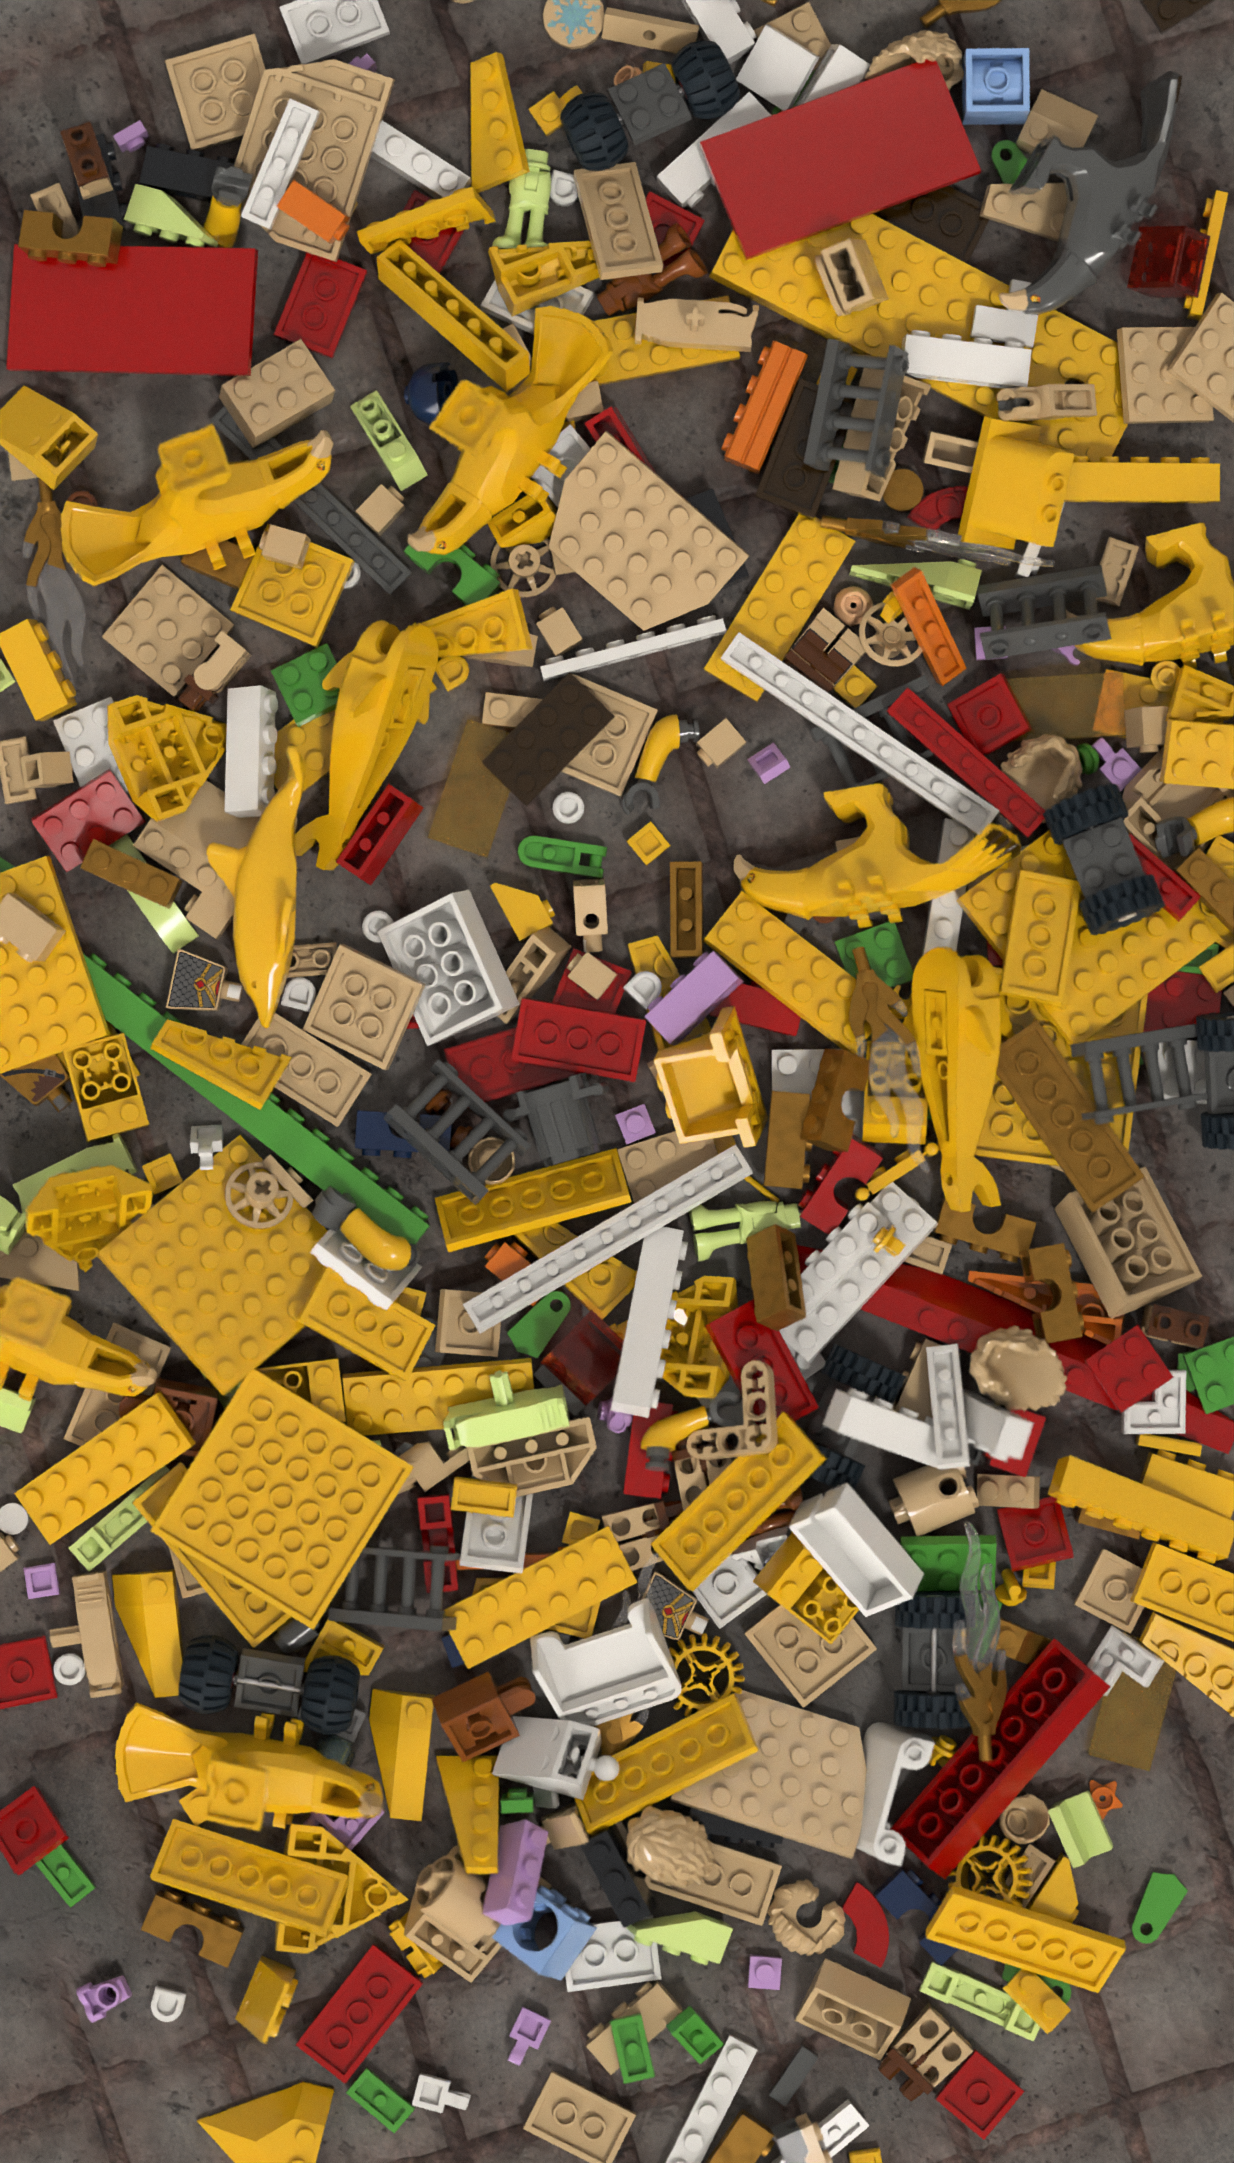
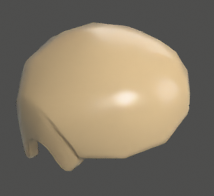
[468,1136,515,1185]
[999,1794,1050,1844]

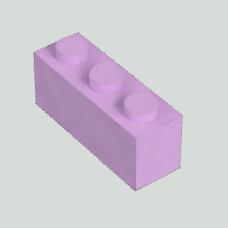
[644,951,744,1045]
[482,1819,548,1926]

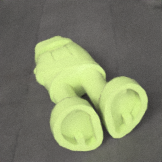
[492,149,551,249]
[689,1201,801,1262]

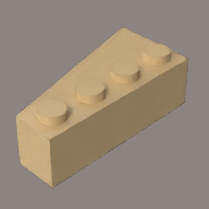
[832,368,931,501]

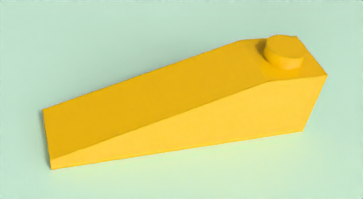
[112,1569,184,1698]
[369,1688,435,1821]

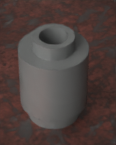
[273,1617,321,1656]

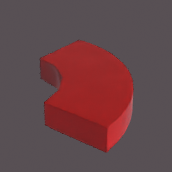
[906,486,968,534]
[842,1881,889,1968]

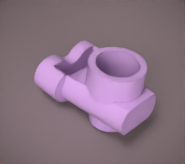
[597,1396,633,1433]
[76,1975,132,2023]

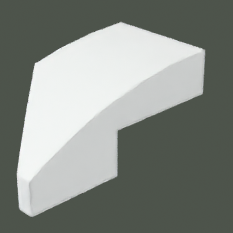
[730,1526,790,1570]

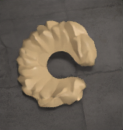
[767,1879,846,1956]

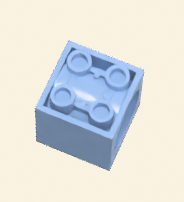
[962,48,1030,125]
[492,1885,597,1980]

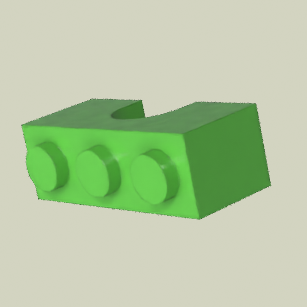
[404,544,501,606]

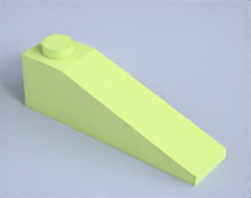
[849,559,982,610]

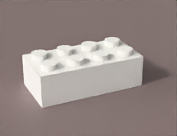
[789,1483,924,1617]

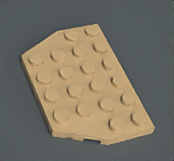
[234,59,395,262]
[548,431,750,631]
[670,1690,867,1859]

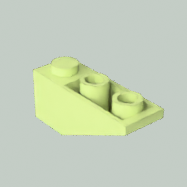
[124,184,218,248]
[350,390,428,491]
[626,1911,733,1965]

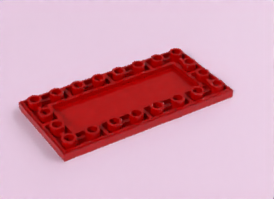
[700,59,981,260]
[6,244,258,376]

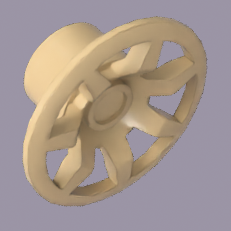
[491,538,556,597]
[859,602,922,667]
[225,1162,294,1229]

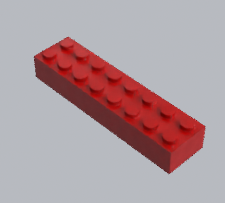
[890,1638,1111,1879]

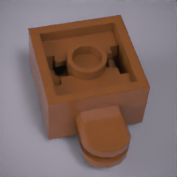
[119,1378,219,1457]
[431,1671,536,1762]

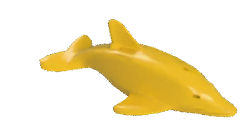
[206,746,304,1028]

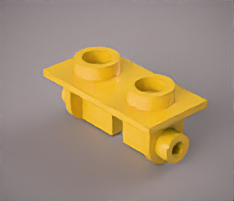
[388,1911,444,1978]

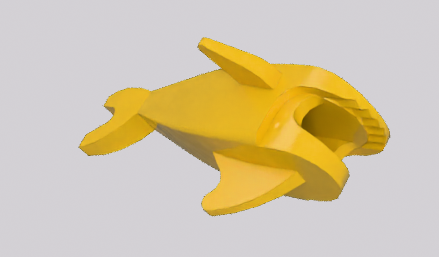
[295,620,438,870]
[898,946,1013,1212]

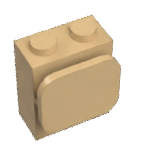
[815,239,889,316]

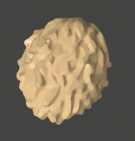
[865,30,964,90]
[999,734,1082,824]
[970,1326,1067,1411]
[626,1806,715,1888]

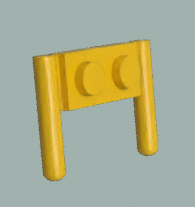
[854,1143,939,1201]

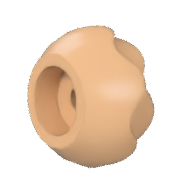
[833,586,873,626]

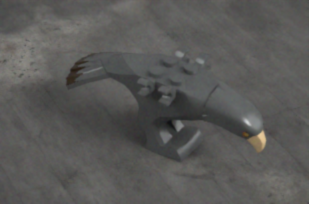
[998,71,1182,315]

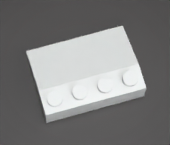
[377,890,520,1046]

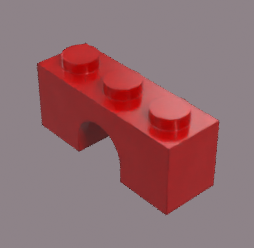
[797,1134,883,1235]
[417,1493,459,1593]

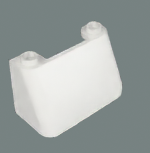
[856,1722,934,1866]

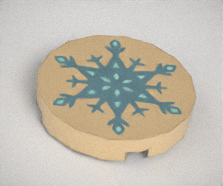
[543,0,605,50]

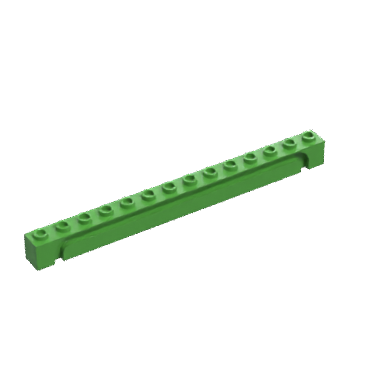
[83,953,431,1244]

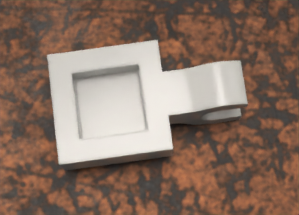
[190,1124,224,1170]
[412,2073,471,2113]

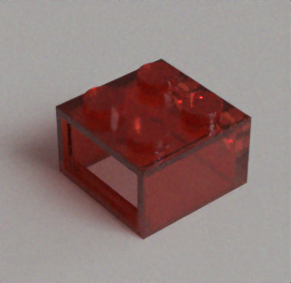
[1127,226,1210,298]
[541,1310,624,1406]

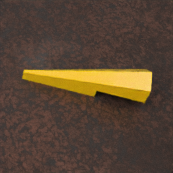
[488,241,599,317]

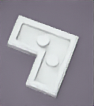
[970,279,1038,348]
[1121,1369,1186,1434]
[1087,1625,1164,1696]

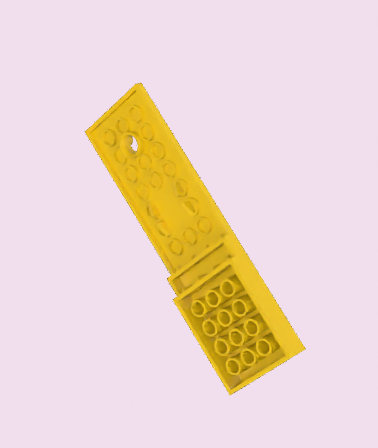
[709,214,1128,462]

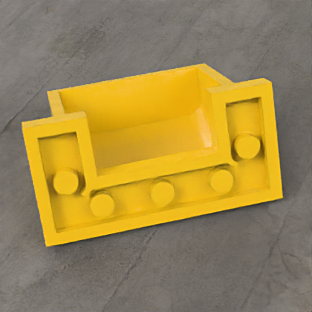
[957,416,1075,550]
[654,1006,768,1148]

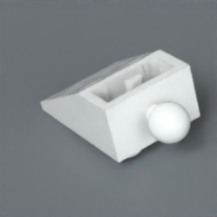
[492,1716,619,1800]

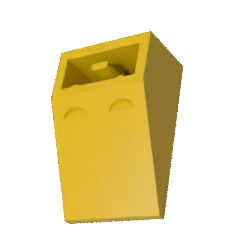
[0,386,98,490]
[63,1033,149,1143]
[862,1041,928,1145]
[256,1358,346,1422]
[753,1532,859,1644]
[235,1956,299,2044]

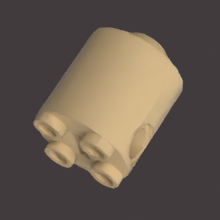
[888,1465,979,1536]
[413,1854,498,1944]

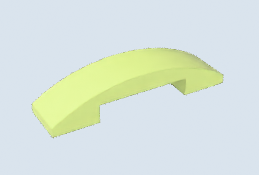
[109,834,199,954]
[68,1466,170,1572]
[919,1961,1040,2042]

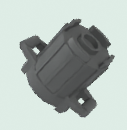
[503,1073,609,1167]

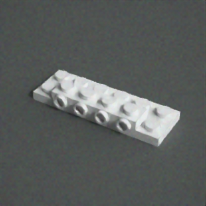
[779,1182,938,1363]

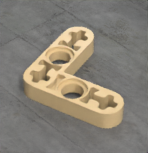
[686,1360,777,1460]

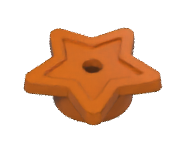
[1089,1780,1123,1820]

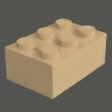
[219,339,335,449]

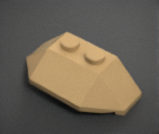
[467,1416,597,1497]

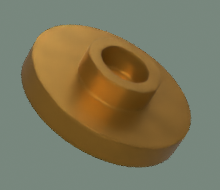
[882,469,923,511]

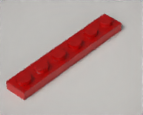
[886,687,1045,838]

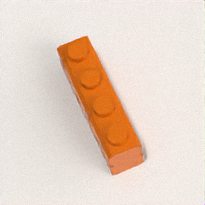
[721,341,808,474]

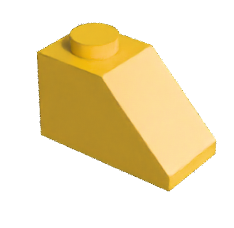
[487,495,557,548]
[490,883,556,943]
[1028,1852,1079,1923]

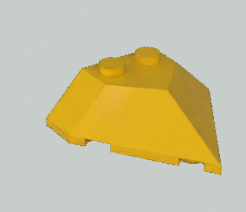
[107,695,227,822]
[25,1165,152,1272]
[605,1276,738,1398]
[275,1823,409,1954]
[197,2081,334,2163]

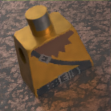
[0,1054,73,1113]

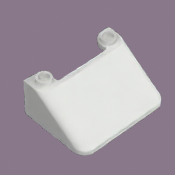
[530,1598,682,1726]

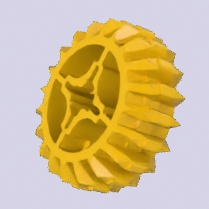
[669,1633,745,1717]
[948,1835,1033,1907]

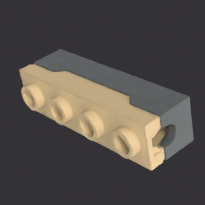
[771,2113,833,2163]

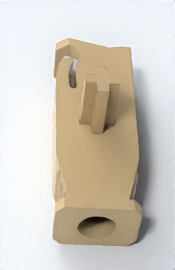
[635,297,759,352]
[50,1570,124,1698]

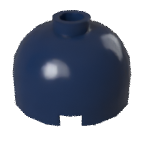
[404,362,459,424]

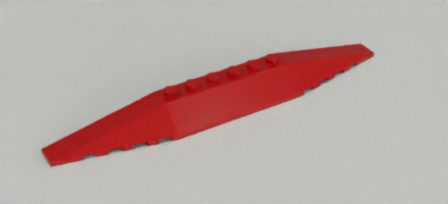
[797,1245,1234,1454]

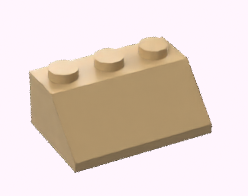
[794,1958,911,2060]

